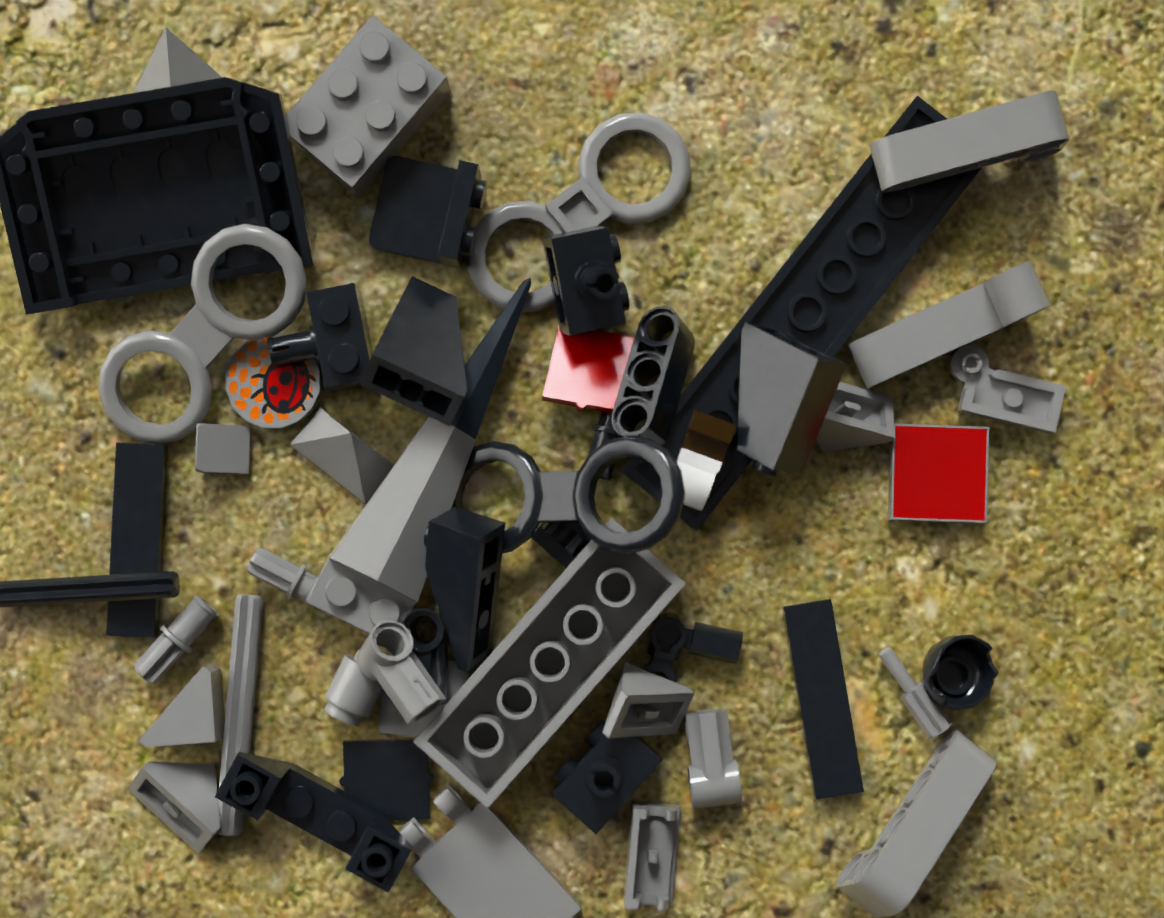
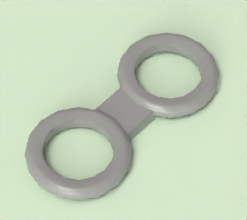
[467,112,691,313]
[98,224,307,444]

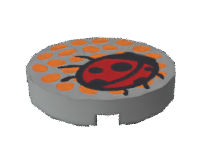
[225,334,322,429]

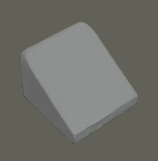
[195,423,252,474]

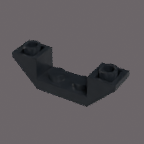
[215,752,413,893]

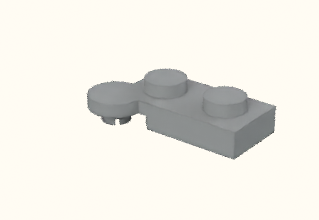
[949,345,1066,434]

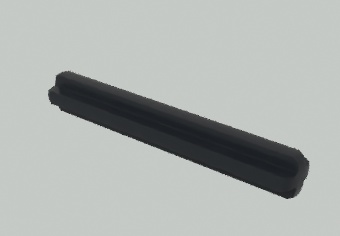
[0,571,180,607]

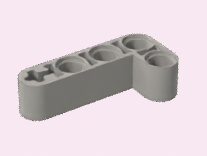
[869,91,1070,193]
[847,261,1051,389]
[836,730,996,918]

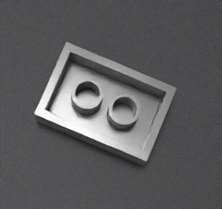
[286,15,451,199]

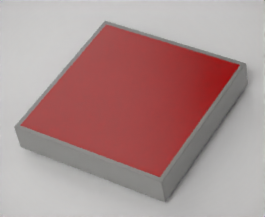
[888,423,989,523]

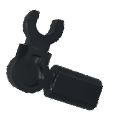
[642,613,743,682]

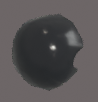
[922,634,998,710]

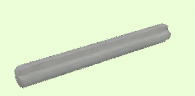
[217,594,263,836]

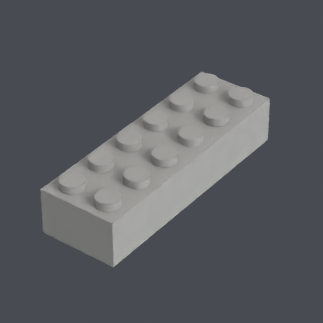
[413,517,686,809]

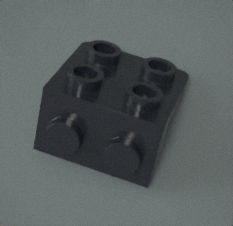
[369,156,487,269]

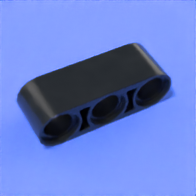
[611,306,695,447]

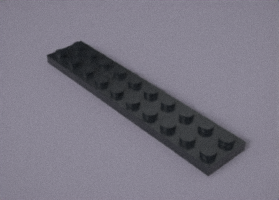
[620,95,982,531]

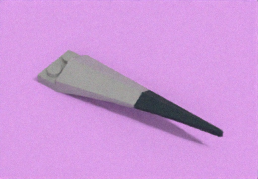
[305,278,531,634]

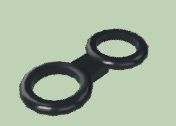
[451,435,685,554]

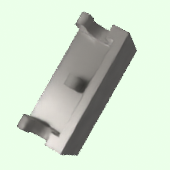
[623,801,680,911]

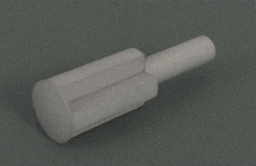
[879,647,953,739]

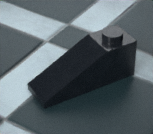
[424,507,505,672]

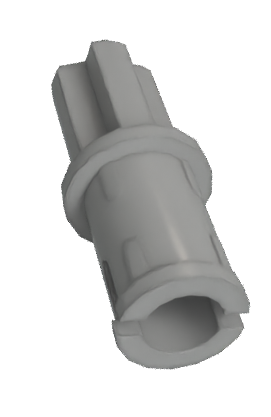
[247,548,331,617]
[134,594,220,684]

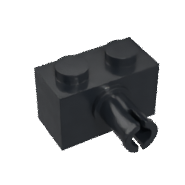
[542,226,629,336]
[267,283,373,393]
[552,719,662,834]

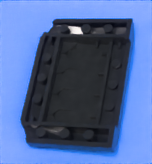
[0,77,316,315]

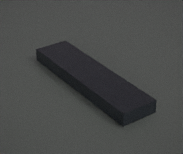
[106,442,168,637]
[782,599,864,800]

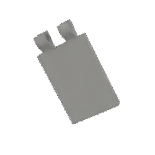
[399,783,582,918]

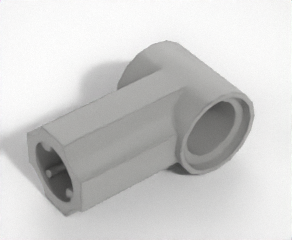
[357,620,446,724]
[685,708,742,809]

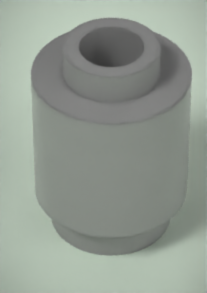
[324,649,382,726]

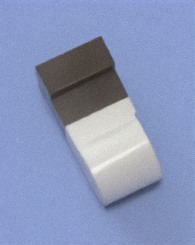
[676,410,737,511]

